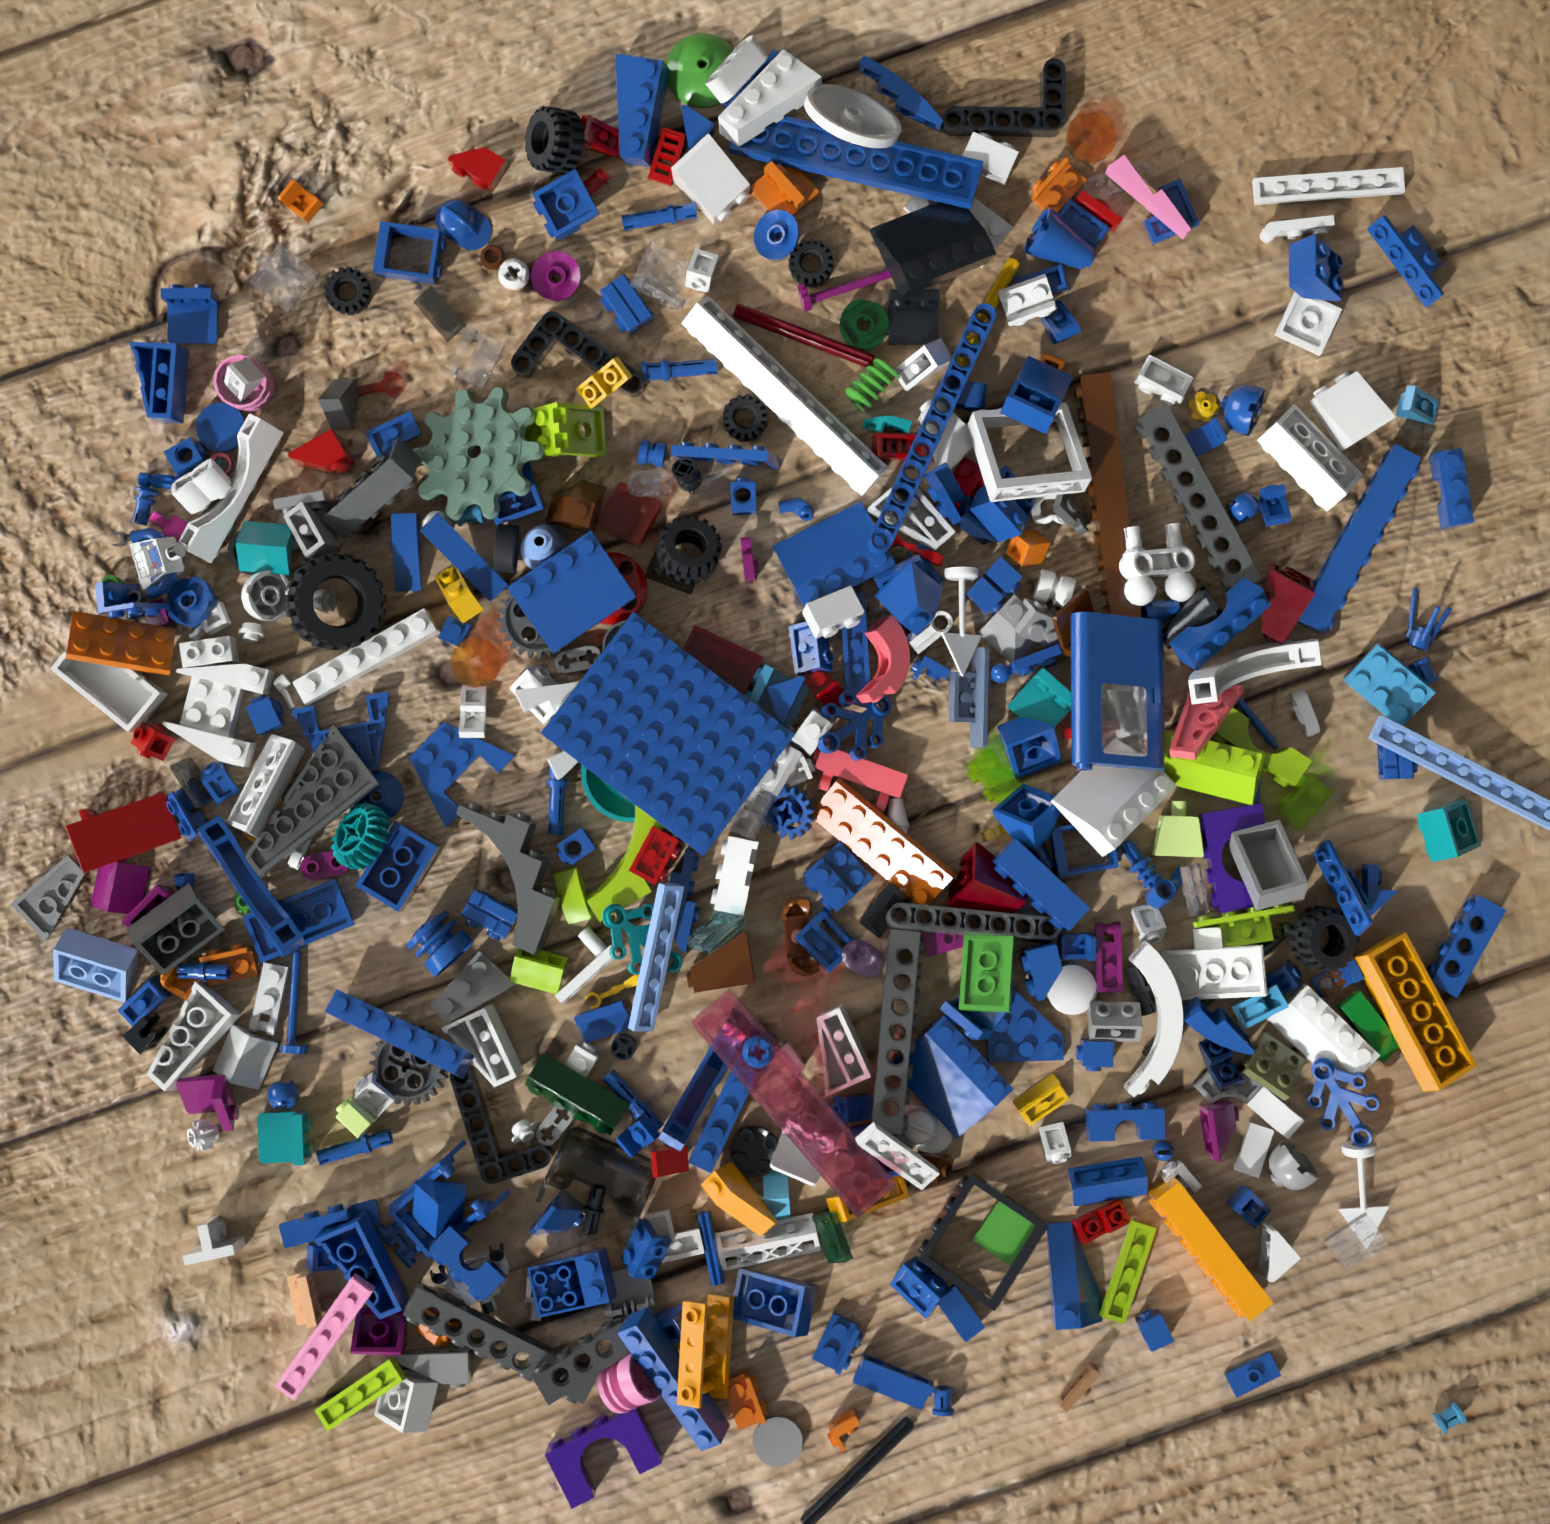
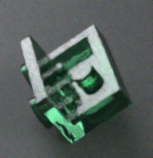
[812,1208,853,1264]

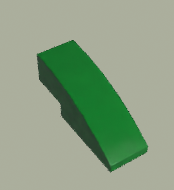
[1336,990,1400,1063]

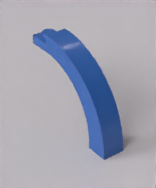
[658,1008,755,1151]

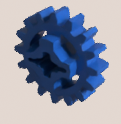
[762,784,817,840]

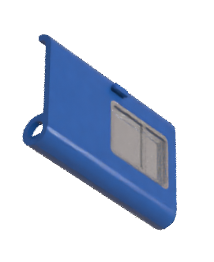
[1071,612,1165,771]

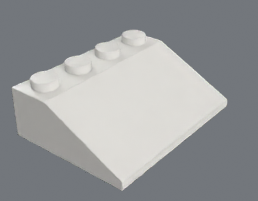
[1051,738,1177,857]

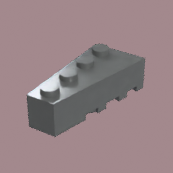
[322,437,420,539]

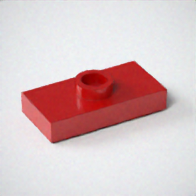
[1075,190,1123,232]

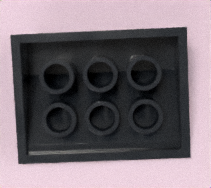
[869,202,997,298]

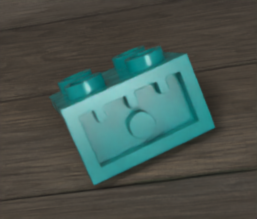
[1008,668,1071,728]

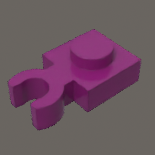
[740,537,759,582]

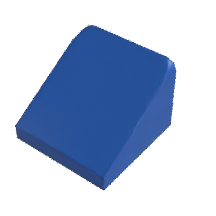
[306,1244,337,1272]

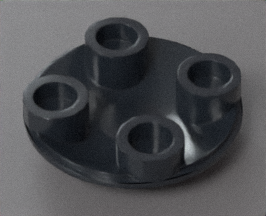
[730,1126,778,1176]

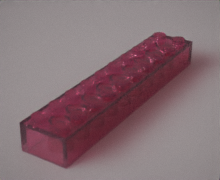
[690,987,897,1218]

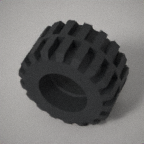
[525,106,585,174]
[656,515,722,585]
[1289,906,1360,972]

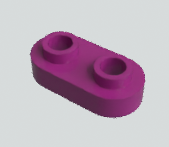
[300,850,350,880]

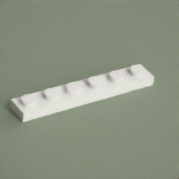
[1252,167,1405,205]

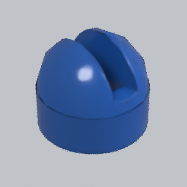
[173,873,195,890]
[1153,1140,1174,1161]

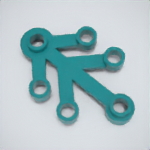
[602,904,682,975]

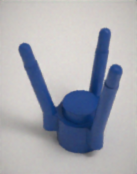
[1405,588,1452,651]

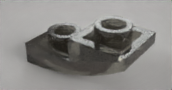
[414,285,466,342]

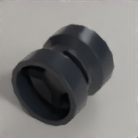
[672,457,702,492]

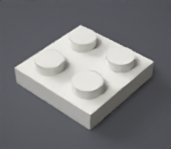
[1274,291,1342,356]

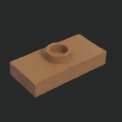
[1057,1363,1100,1413]

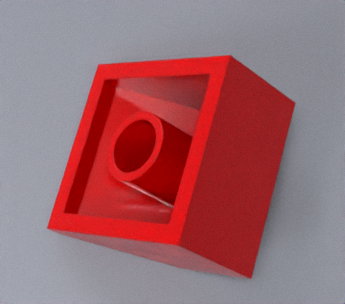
[287,429,355,475]

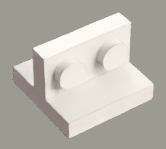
[183,1215,246,1266]

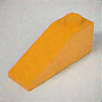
[701,1161,778,1236]
[826,1175,910,1223]

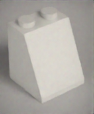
[671,134,750,224]
[1309,371,1396,452]

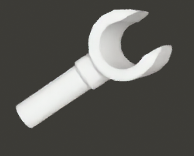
[274,674,295,710]

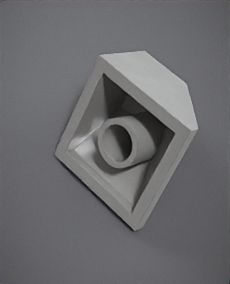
[978,594,1037,664]

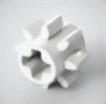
[187,1119,219,1151]

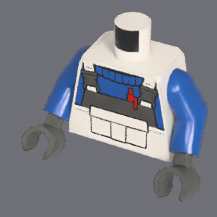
[110,528,186,603]

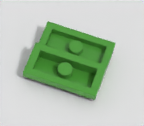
[973,1201,1036,1266]

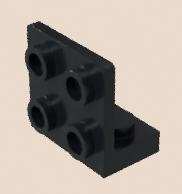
[888,289,940,345]

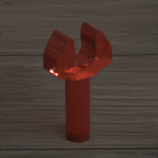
[357,371,404,398]

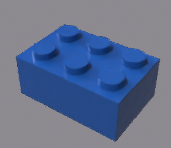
[355,821,442,912]

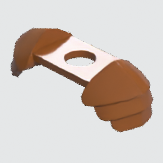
[781,896,819,976]

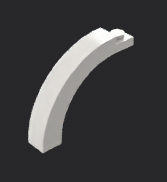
[1188,638,1321,704]
[1123,940,1183,1098]

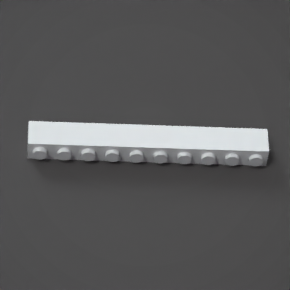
[681,296,888,496]

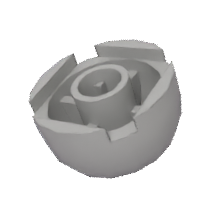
[1269,1139,1319,1191]

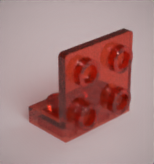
[597,482,664,549]

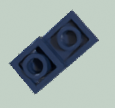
[1198,1039,1244,1092]

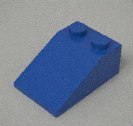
[733,1268,818,1337]

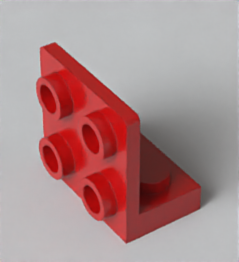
[628,826,682,885]

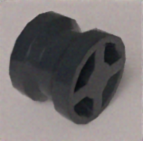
[611,1034,637,1060]

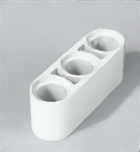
[705,35,768,103]

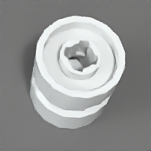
[1033,569,1076,608]

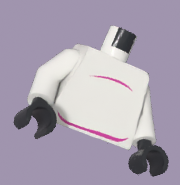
[430,1243,510,1314]

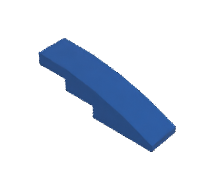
[859,56,943,132]

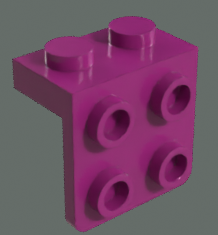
[176,1075,239,1131]

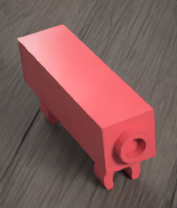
[812,746,908,812]

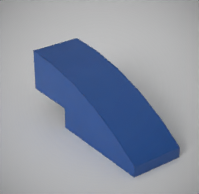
[391,513,422,592]
[1183,997,1255,1055]

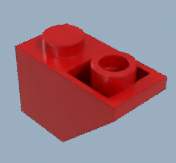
[447,147,509,192]

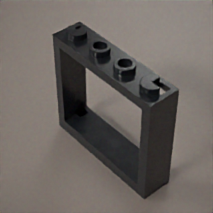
[918,1173,1051,1311]

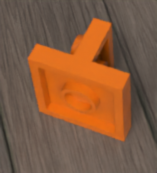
[750,161,819,216]

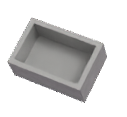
[1229,819,1308,911]

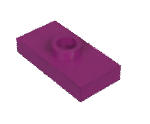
[921,919,971,957]

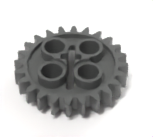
[497,591,569,659]
[369,1024,449,1106]

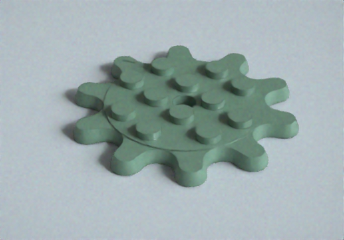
[413,387,545,521]

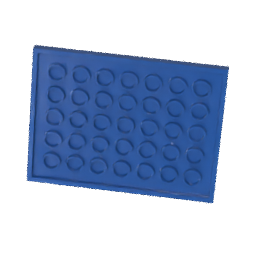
[541,612,795,856]

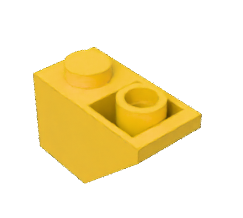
[435,565,483,623]

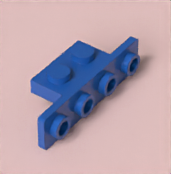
[1367,215,1444,307]
[1313,840,1373,936]
[279,1199,382,1248]

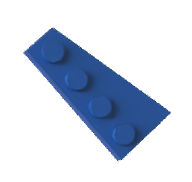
[671,442,780,469]

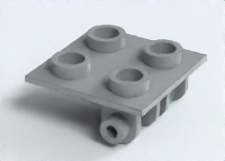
[604,1268,659,1322]

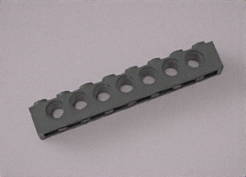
[1136,403,1262,593]
[871,929,924,1136]
[403,1281,597,1404]

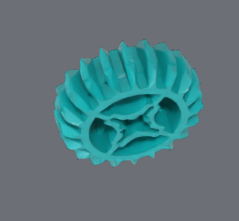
[331,802,391,870]

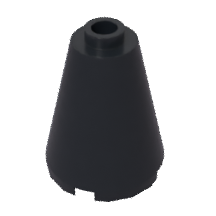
[1163,586,1223,650]

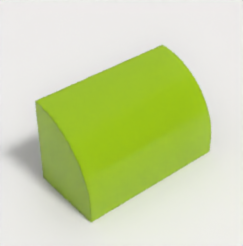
[509,948,568,994]

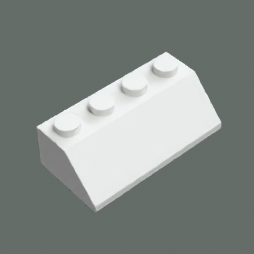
[1257,404,1363,512]
[1266,983,1380,1087]

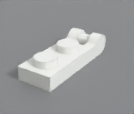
[1260,215,1335,243]
[249,962,290,1036]

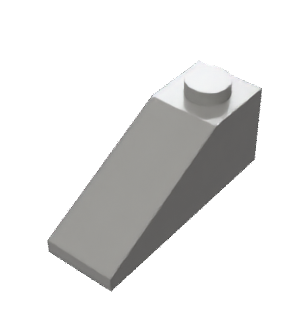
[392,1347,472,1388]

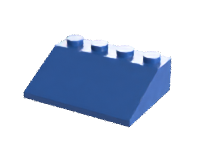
[772,502,896,608]
[507,531,636,654]
[891,1014,1014,1139]

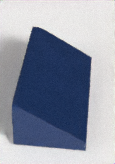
[955,495,996,545]

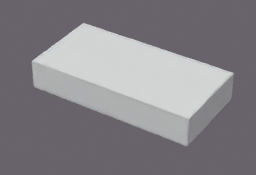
[1233,1122,1274,1178]

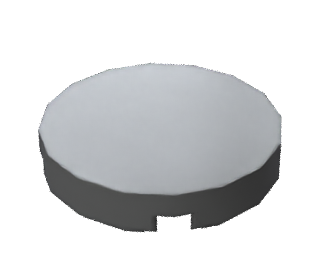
[753,1415,803,1467]

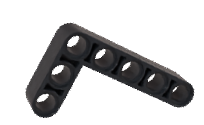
[941,58,1066,137]
[511,311,645,398]
[450,1065,553,1184]

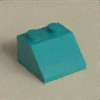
[1417,798,1481,862]

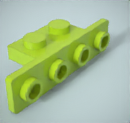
[1193,902,1295,947]

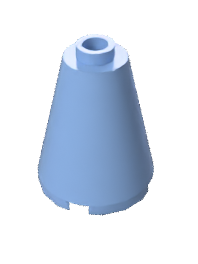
[520,523,570,569]

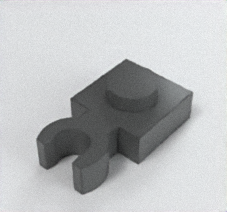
[1052,494,1091,535]

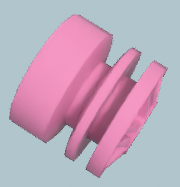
[214,354,275,412]
[597,1353,661,1414]

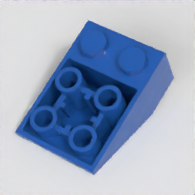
[1000,355,1073,434]
[527,1247,617,1318]

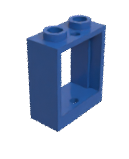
[373,221,446,285]
[1049,824,1122,878]

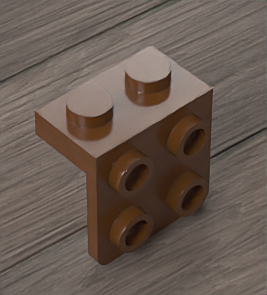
[1053,589,1095,658]

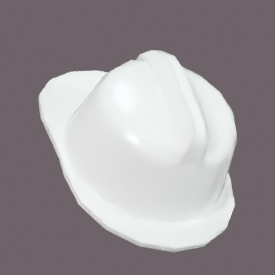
[898,1105,952,1154]

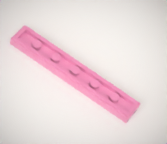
[274,1273,376,1401]

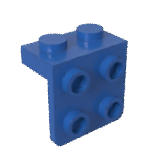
[161,284,218,344]
[940,994,1015,1040]

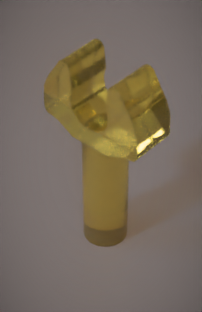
[980,824,1007,842]

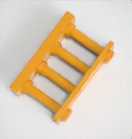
[677,1293,734,1408]

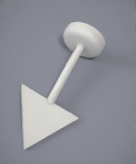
[941,567,982,677]
[1338,1140,1389,1249]

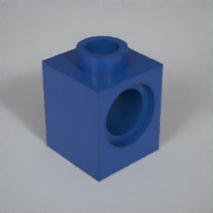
[163,437,207,476]
[730,477,757,515]
[557,828,597,865]
[1135,1308,1174,1352]

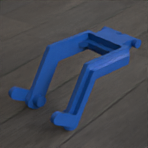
[376,1140,511,1268]

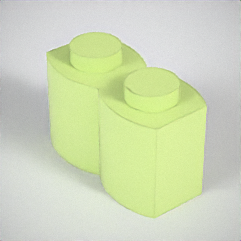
[336,1096,380,1138]

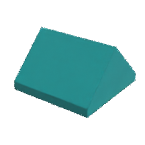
[236,521,294,575]

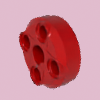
[600,552,648,626]

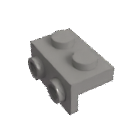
[1014,598,1060,647]

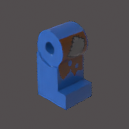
[1310,959,1364,998]

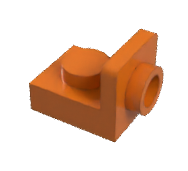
[827,1409,861,1452]

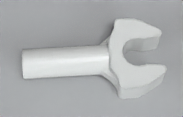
[288,838,313,870]

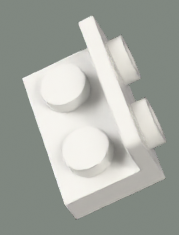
[998,274,1057,326]
[509,663,557,724]

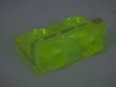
[965,747,1021,804]
[1276,773,1333,830]

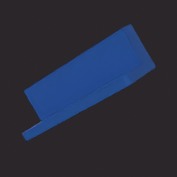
[1068,1156,1148,1206]
[853,1353,934,1409]

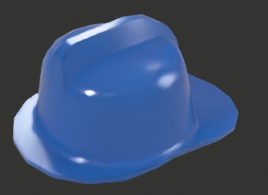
[435,200,491,250]

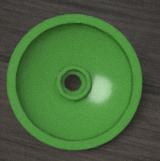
[666,33,733,108]

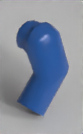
[778,498,814,521]

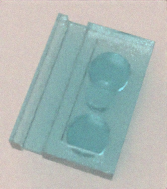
[686,911,746,954]

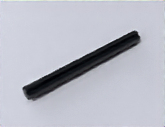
[800,1416,915,1524]

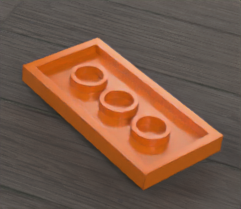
[65,611,176,676]

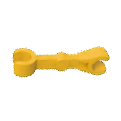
[585,975,639,1009]

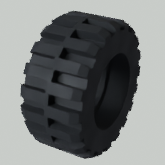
[284,553,387,650]

